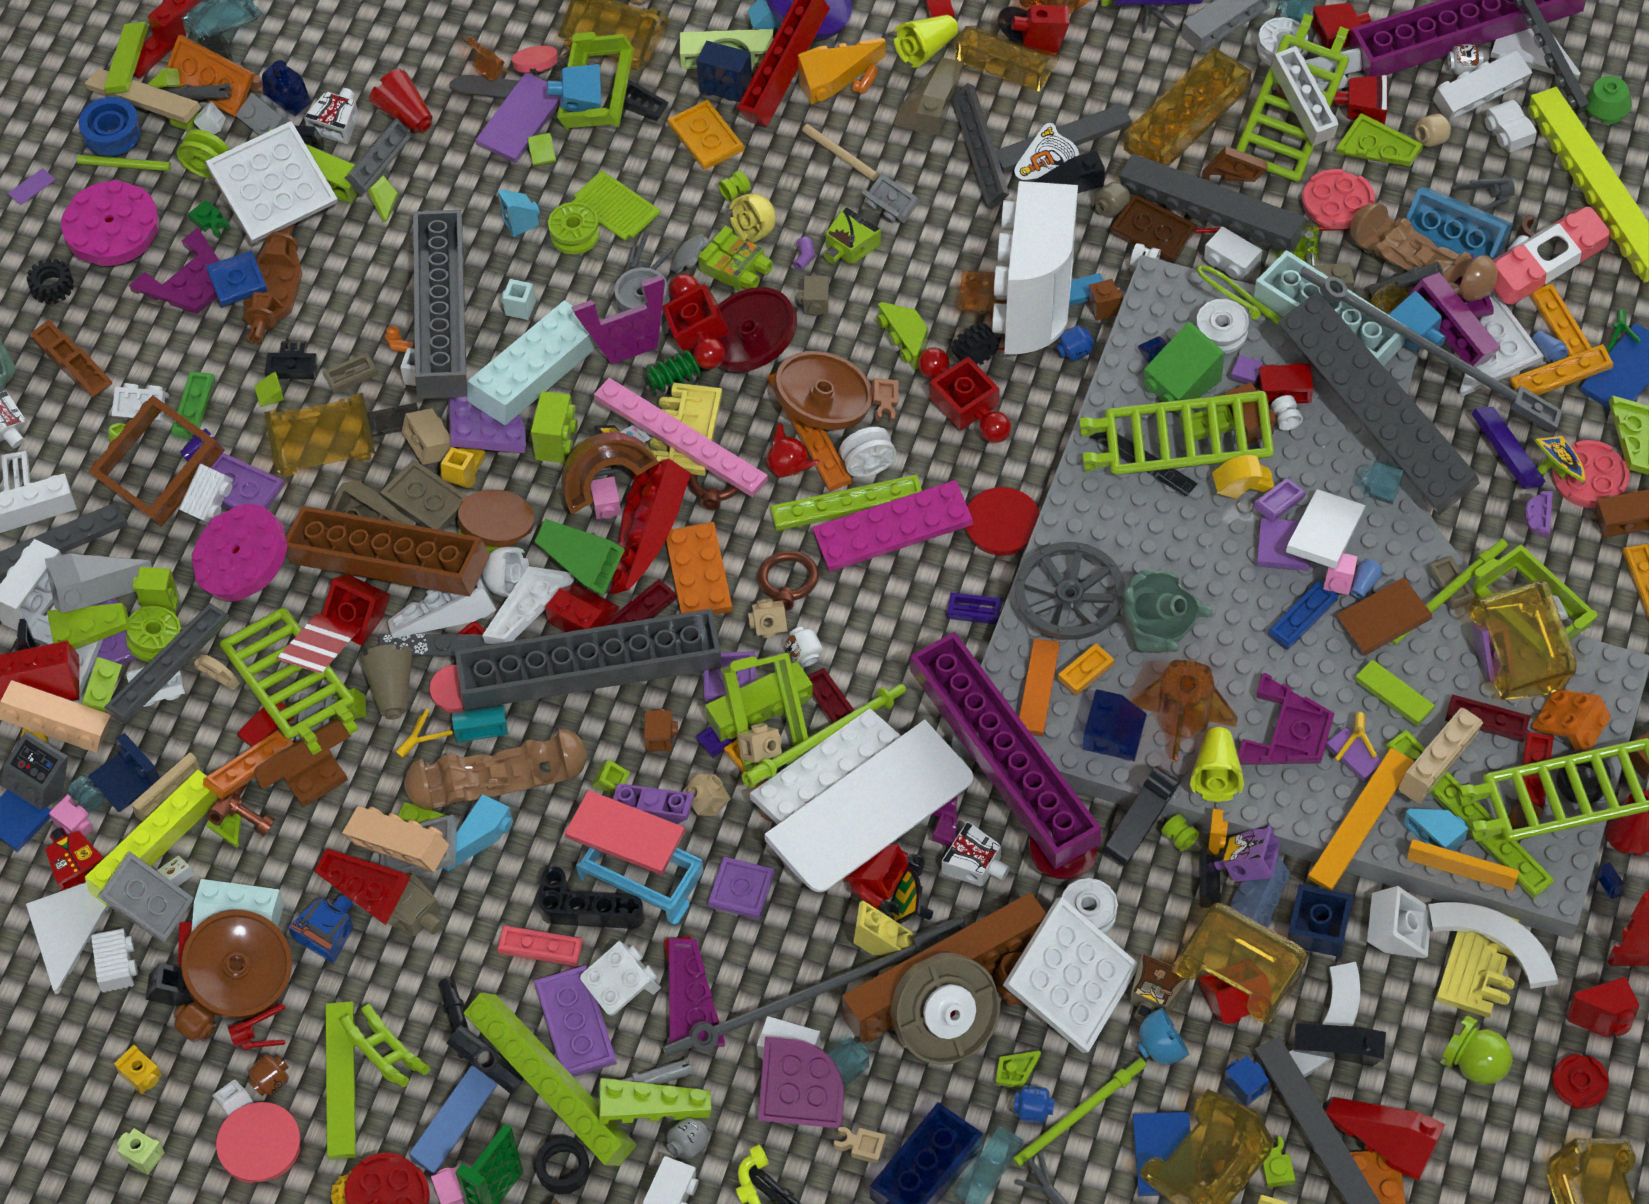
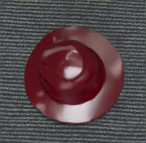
[1029,836,1097,879]

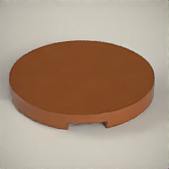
[458,489,534,547]

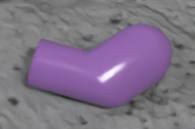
[793,236,815,271]

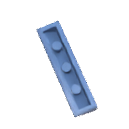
[409,1066,497,1175]

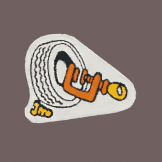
[1014,123,1079,180]

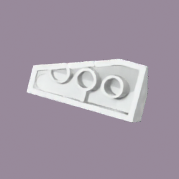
[387,575,496,638]

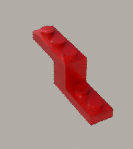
[133,0,202,79]

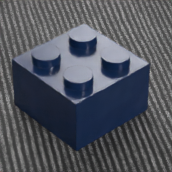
[696,40,752,102]
[1287,884,1353,957]

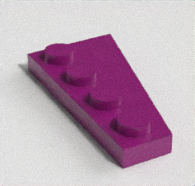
[668,939,725,1047]

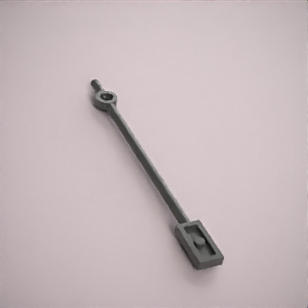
[1299,266,1562,433]
[663,916,966,1057]

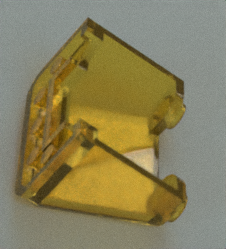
[558,0,670,70]
[264,393,375,476]
[1469,580,1577,700]
[1171,903,1307,1025]
[1139,1089,1273,1204]
[1546,1138,1636,1204]

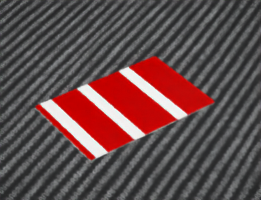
[277,614,361,674]

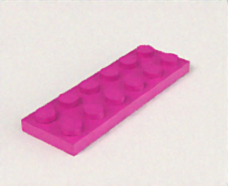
[812,480,973,572]

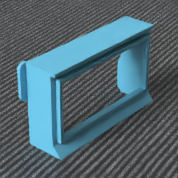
[576,847,704,925]

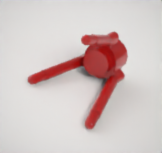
[228,1004,286,1051]

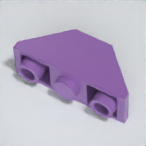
[613,783,694,824]

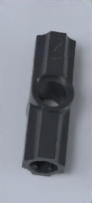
[446,1024,524,1095]

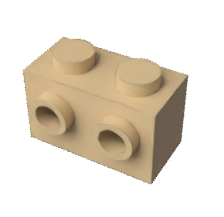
[402,408,454,465]

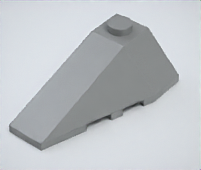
[45,553,152,613]

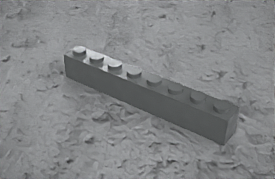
[1119,153,1306,253]

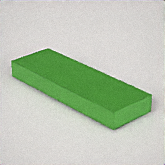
[171,371,215,439]

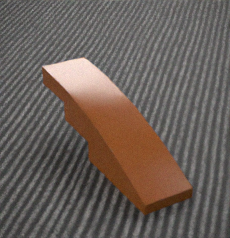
[30,320,113,398]

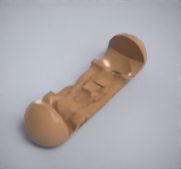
[1350,203,1498,302]
[404,728,587,810]

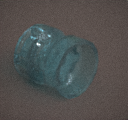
[67,775,105,812]

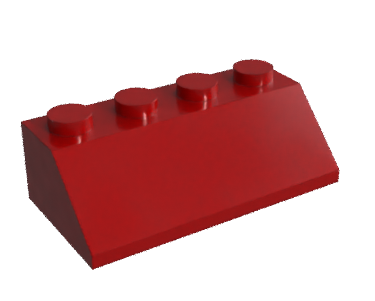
[0,640,79,701]

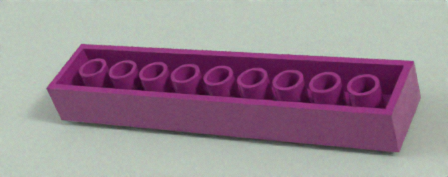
[1350,0,1586,76]
[910,631,1102,869]

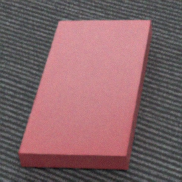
[565,790,685,875]

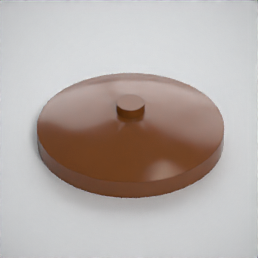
[774,351,873,430]
[181,910,292,1019]

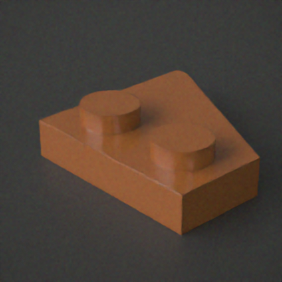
[1202,146,1267,182]

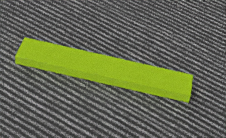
[770,474,922,531]
[326,1001,356,1160]

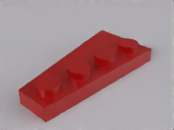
[314,848,410,925]

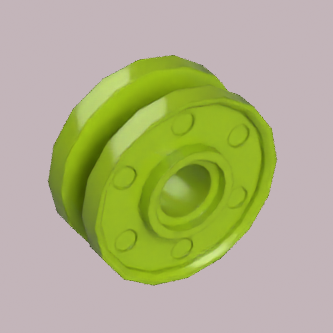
[176,129,230,178]
[548,202,600,255]
[125,605,181,662]

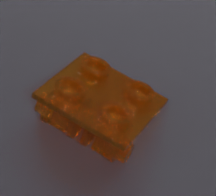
[457,34,509,80]
[958,270,1007,313]

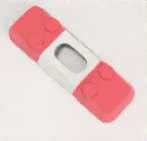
[1493,207,1610,305]

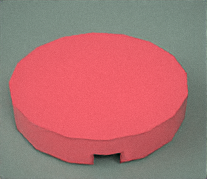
[512,46,558,73]
[430,665,466,713]

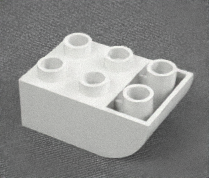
[992,181,1078,354]

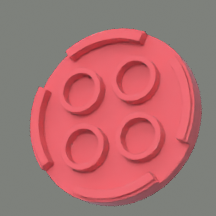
[1302,169,1375,229]
[1552,440,1630,508]
[216,1102,301,1184]

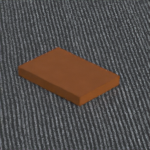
[1336,577,1433,656]

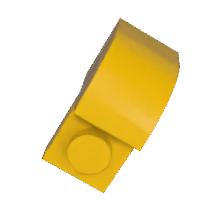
[441,447,486,488]
[1212,455,1275,499]

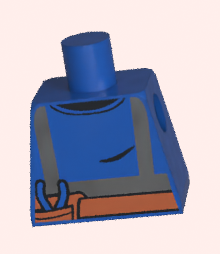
[288,895,353,963]

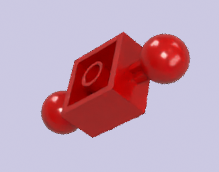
[662,274,729,369]
[918,347,1012,443]

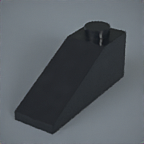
[1032,151,1105,193]
[146,963,194,1006]
[1293,1023,1386,1066]

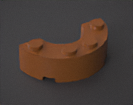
[561,432,659,514]

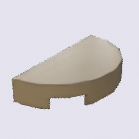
[193,655,240,690]

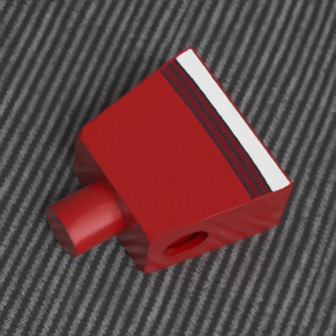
[1333,75,1387,125]

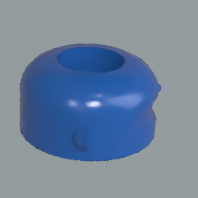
[78,97,141,157]

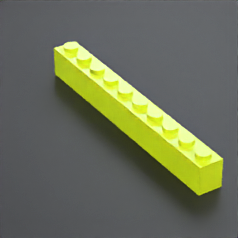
[1528,87,1649,283]

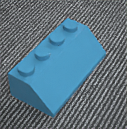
[1406,187,1513,260]

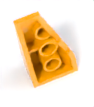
[798,38,886,104]

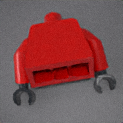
[842,844,925,920]

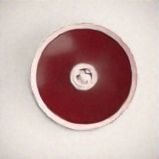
[717,287,797,372]

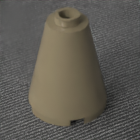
[360,644,413,720]

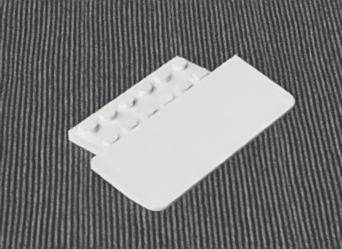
[750,708,973,892]

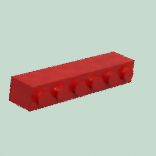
[737,0,830,127]

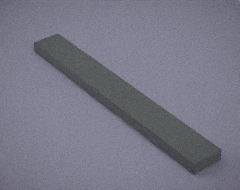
[1255,1036,1381,1204]

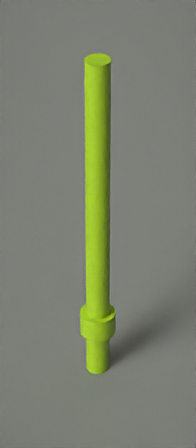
[1391,538,1508,645]
[1012,1058,1147,1167]

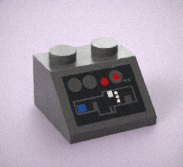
[1,731,68,811]

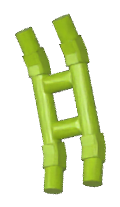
[340,1003,430,1087]

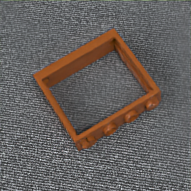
[88,395,225,527]

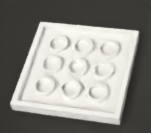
[206,121,338,244]
[1003,897,1139,1053]

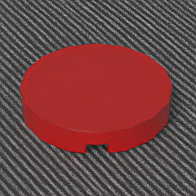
[1552,1054,1609,1109]

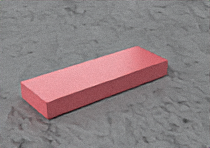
[497,926,583,966]

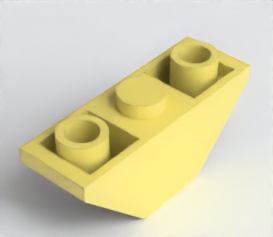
[853,901,915,956]

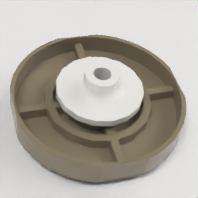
[891,953,1000,1065]

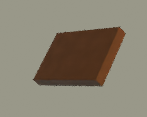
[1110,194,1197,264]

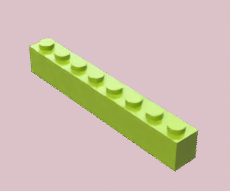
[464,992,637,1166]

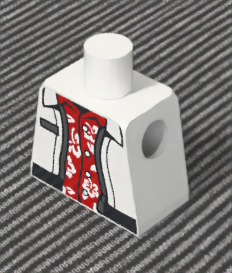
[304,88,358,144]
[0,391,25,449]
[942,822,1010,886]

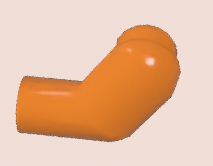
[852,65,878,94]
[385,326,415,353]

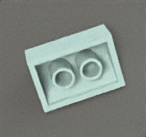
[191,879,284,933]

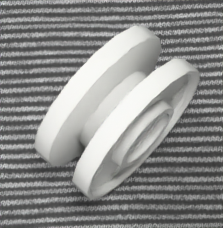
[1257,17,1308,66]
[1196,299,1249,354]
[840,427,896,477]
[1062,878,1118,935]

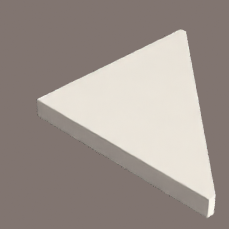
[1490,28,1580,81]
[1459,291,1544,397]
[26,882,110,995]

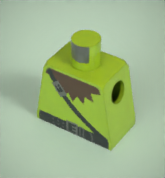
[824,206,881,264]

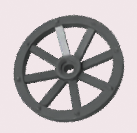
[1015,542,1125,640]

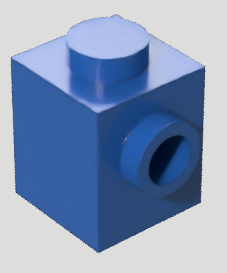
[1224,1056,1269,1107]

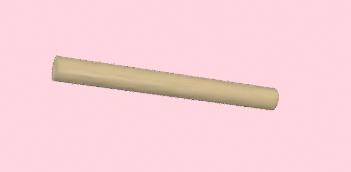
[802,124,878,181]

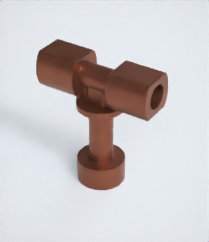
[207,784,275,837]

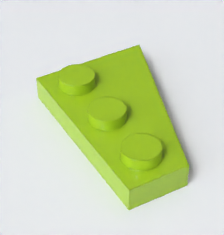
[1336,113,1423,167]
[1608,395,1649,475]
[47,603,130,650]

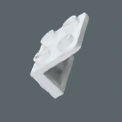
[580,941,661,1016]

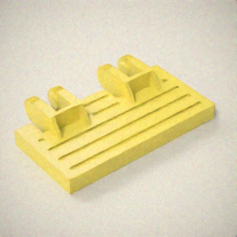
[649,383,723,476]
[1436,916,1519,1018]

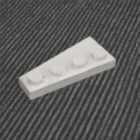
[482,566,575,644]

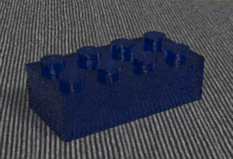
[869,1102,983,1204]

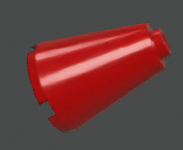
[369,68,433,133]
[1605,790,1649,856]

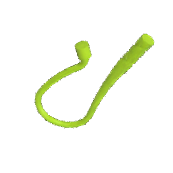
[1196,265,1283,327]

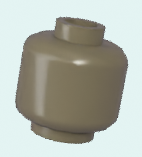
[1094,182,1130,218]

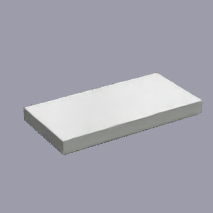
[1286,489,1366,569]

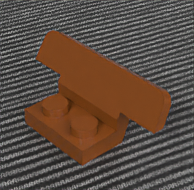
[254,719,351,807]

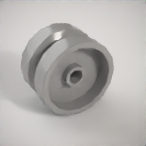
[614,267,670,325]

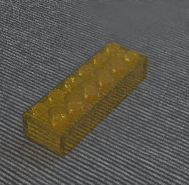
[1124,47,1252,166]

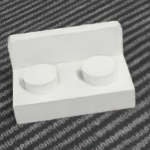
[112,383,169,421]

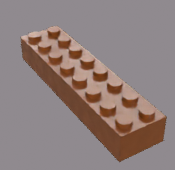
[286,506,490,597]
[842,892,1046,1045]

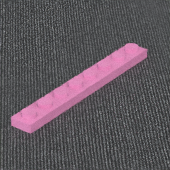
[594,378,768,497]

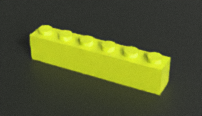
[85,770,219,907]

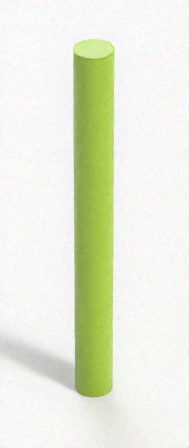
[77,155,171,171]

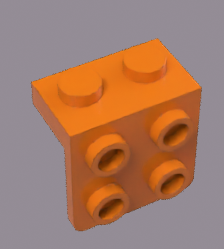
[1532,689,1611,751]

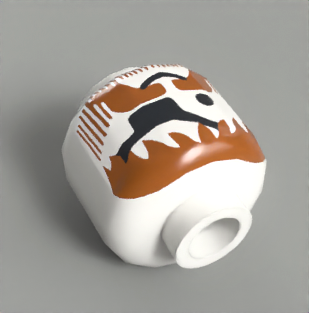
[1447,44,1484,75]
[785,627,823,667]

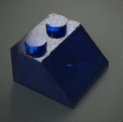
[1083,689,1147,761]

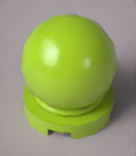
[1440,1015,1513,1085]

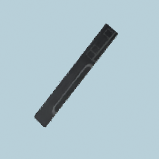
[1089,432,1197,497]

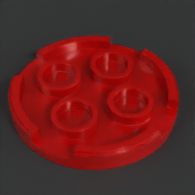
[965,487,1040,556]
[344,1153,430,1204]

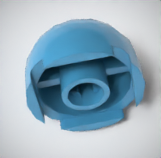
[1137,1008,1189,1065]

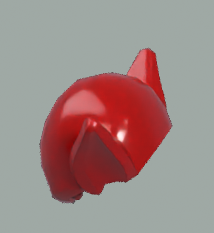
[766,423,819,478]

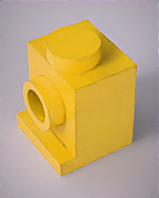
[114,1045,162,1094]

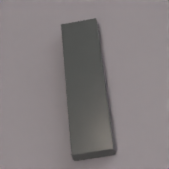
[345,118,412,195]

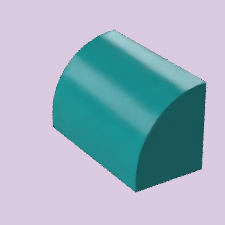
[452,705,509,743]

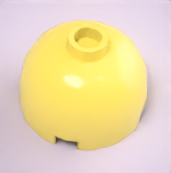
[730,193,776,243]

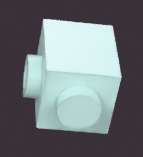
[501,279,536,320]

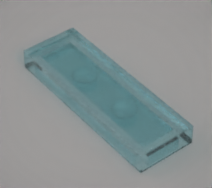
[955,1126,1023,1204]

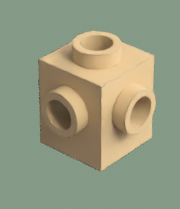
[748,599,788,638]
[737,723,782,763]
[683,774,731,816]

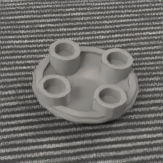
[670,233,709,274]

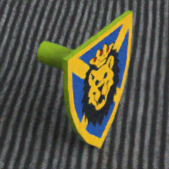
[1535,436,1585,483]

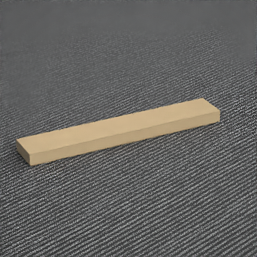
[84,68,201,123]

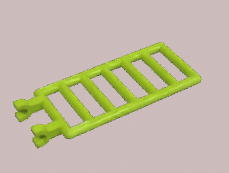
[1236,13,1349,182]
[1079,391,1274,475]
[220,607,359,755]
[1459,738,1649,842]

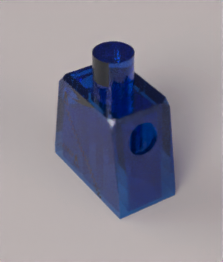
[262,60,311,116]

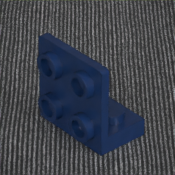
[88,733,160,812]

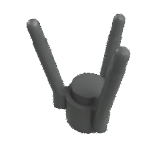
[1451,177,1515,212]
[623,229,674,274]

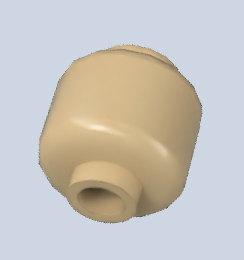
[1414,113,1451,147]

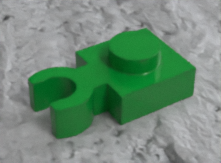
[188,200,231,238]

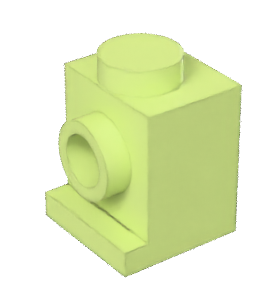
[117,1128,165,1175]

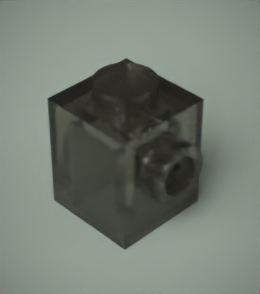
[197,29,233,62]

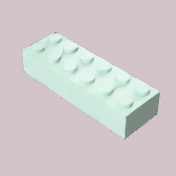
[1254,250,1407,366]
[467,300,598,426]

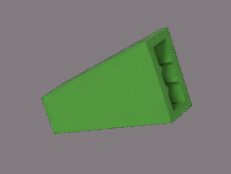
[535,519,625,596]

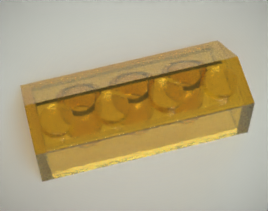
[955,25,1060,91]

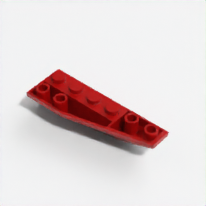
[610,458,691,594]

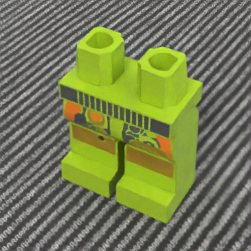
[698,226,773,291]

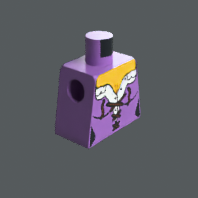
[1214,824,1281,881]

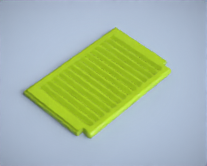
[572,170,662,241]

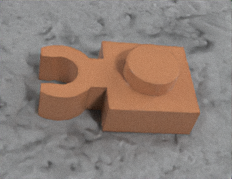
[872,378,898,422]

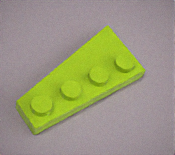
[598,1078,711,1125]

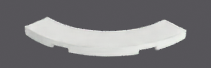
[1428,902,1558,989]
[1289,962,1360,1078]

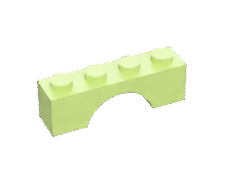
[680,29,774,69]

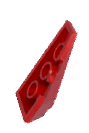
[1607,889,1649,966]
[1325,1097,1445,1181]

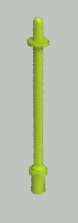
[742,684,906,788]

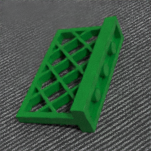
[455,1124,523,1204]

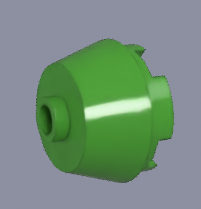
[1585,76,1632,124]

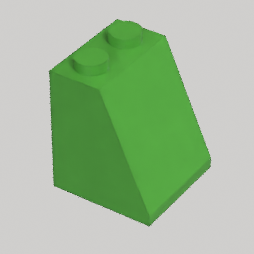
[1143,321,1225,414]

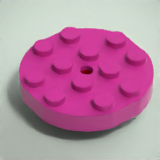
[61,180,160,266]
[192,504,287,602]

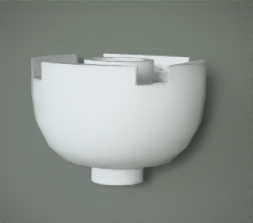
[482,547,529,598]

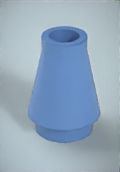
[1532,330,1569,363]
[1350,559,1383,599]

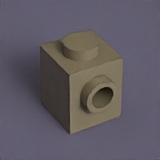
[799,276,830,315]

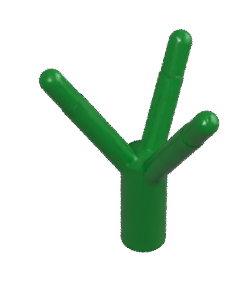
[1606,309,1641,354]

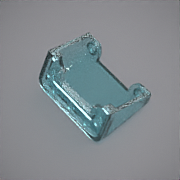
[182,0,263,38]

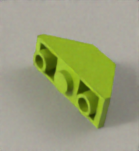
[876,302,928,370]

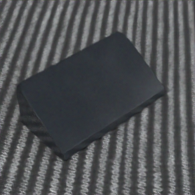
[1199,847,1221,908]

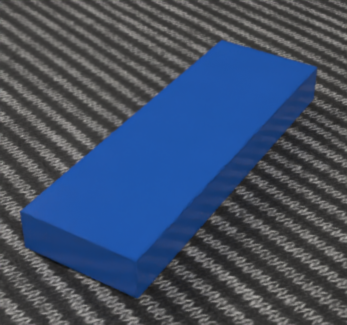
[1268,581,1339,650]

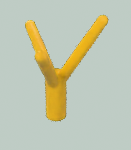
[395,709,454,759]
[1335,712,1377,761]

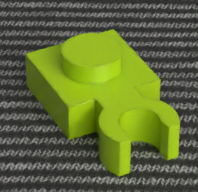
[1261,1136,1295,1188]

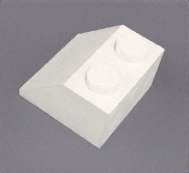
[1367,886,1431,958]

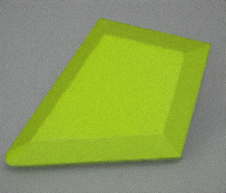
[368,175,399,222]
[206,813,242,848]
[996,1051,1041,1088]

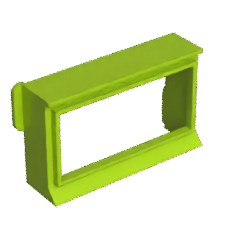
[557,32,634,130]
[1472,545,1598,661]
[721,653,811,771]

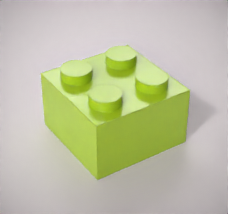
[531,391,578,464]

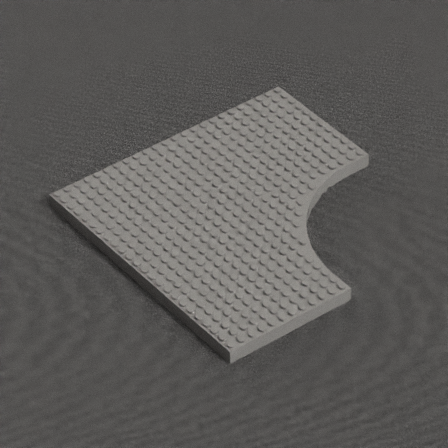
[952,255,1649,940]

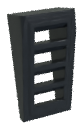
[623,79,669,121]
[16,619,37,651]

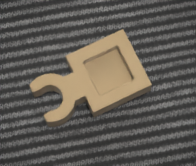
[834,1127,886,1164]

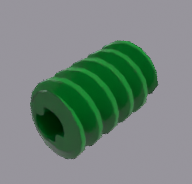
[645,350,700,396]

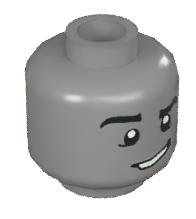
[667,1118,709,1160]

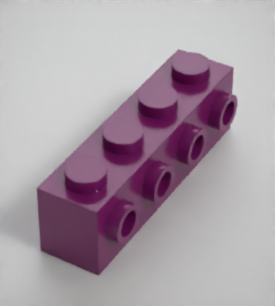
[1408,272,1501,367]

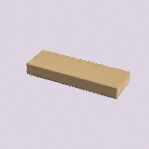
[131,752,201,822]

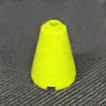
[894,15,958,68]
[1190,727,1244,802]

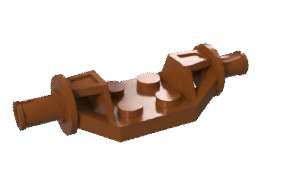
[243,223,303,344]

